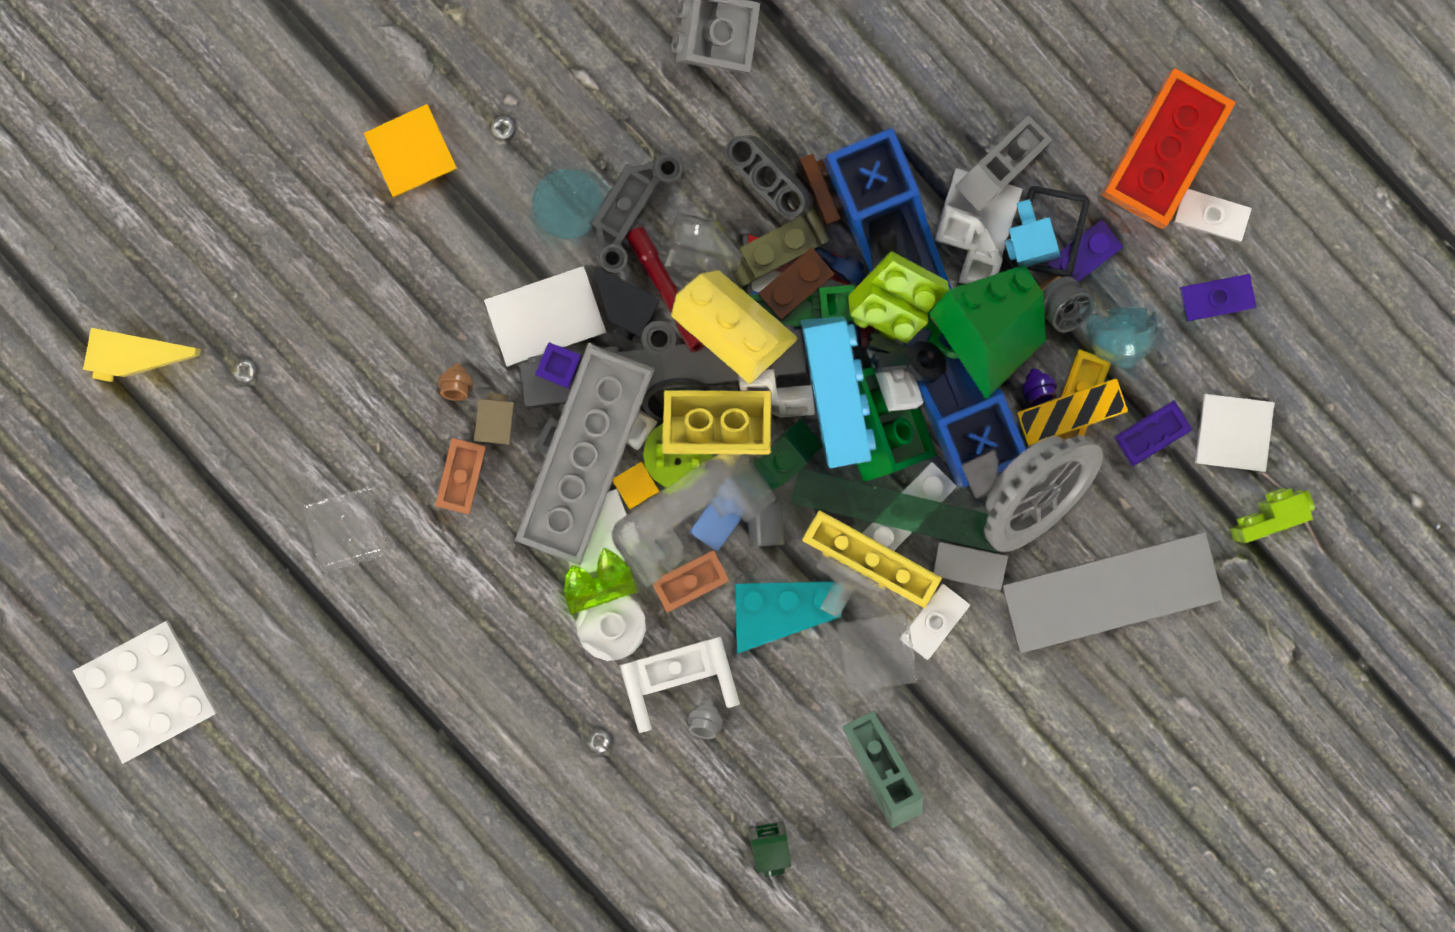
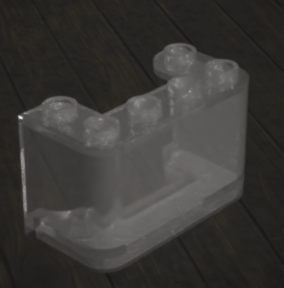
[612,454,777,589]

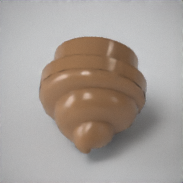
[438,363,473,401]

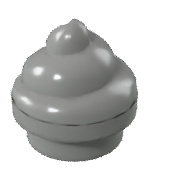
[687,701,723,739]

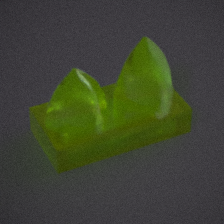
[563,548,637,615]

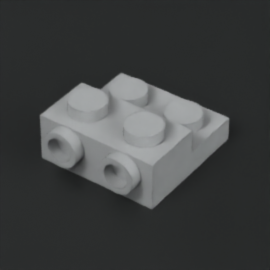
[671,0,760,73]

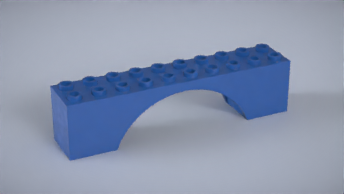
[823,128,1026,487]

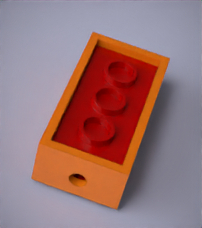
[1100,68,1236,229]

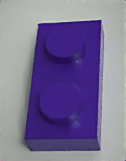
[1046,220,1123,282]

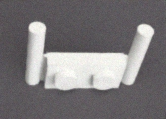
[620,636,740,733]

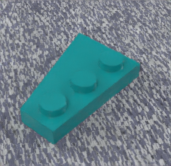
[735,581,841,654]

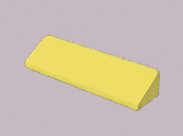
[802,510,942,608]

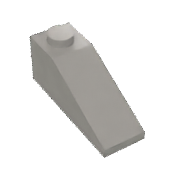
[955,115,1052,211]

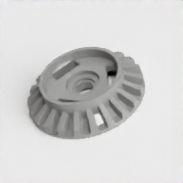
[984,435,1103,552]

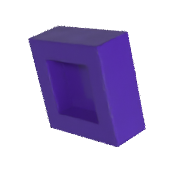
[535,342,583,389]

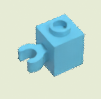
[1005,199,1061,267]

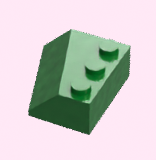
[929,265,1046,399]

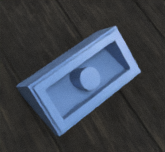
[689,475,758,552]

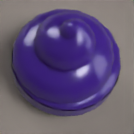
[1022,368,1057,406]

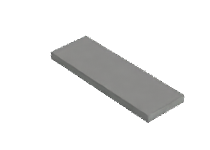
[514,343,655,565]
[1002,532,1223,654]

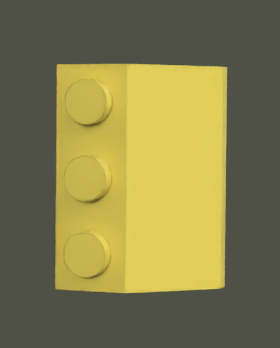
[671,270,798,384]
[662,390,771,454]

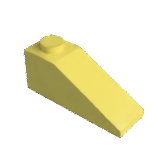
[83,328,201,382]

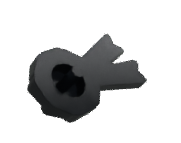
[866,332,947,383]

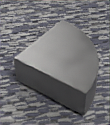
[961,450,998,498]

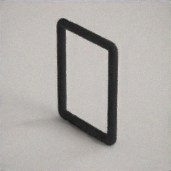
[1012,186,1090,277]

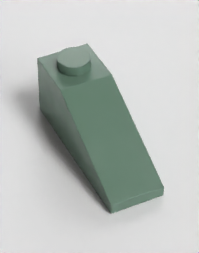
[843,711,924,828]

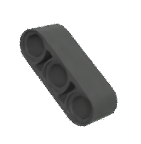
[725,135,814,218]

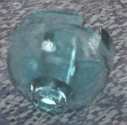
[1087,307,1158,368]

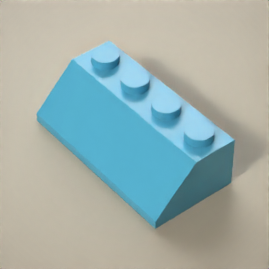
[800,317,876,468]

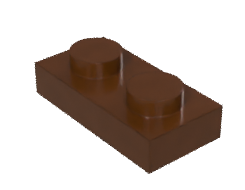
[799,154,843,226]
[758,247,835,321]

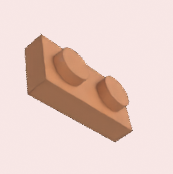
[435,438,487,514]
[651,549,729,613]

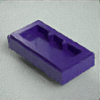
[1180,274,1257,322]
[1113,400,1192,467]

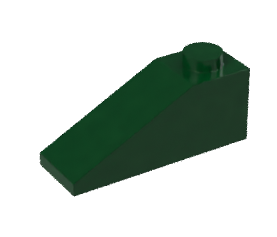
[749,821,792,877]

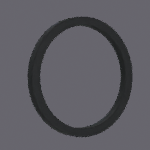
[643,378,711,422]

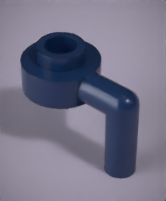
[814,247,866,288]

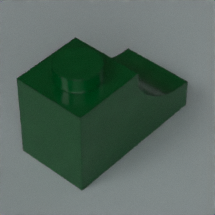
[747,419,823,491]

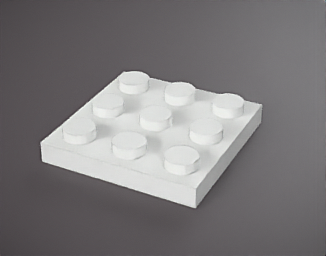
[73,620,218,764]

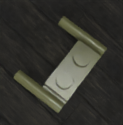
[707,192,832,288]

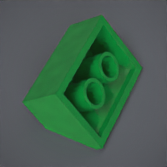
[857,367,937,482]

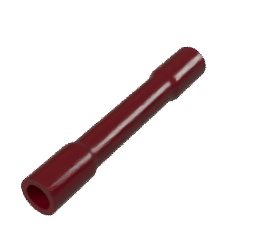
[626,227,706,352]

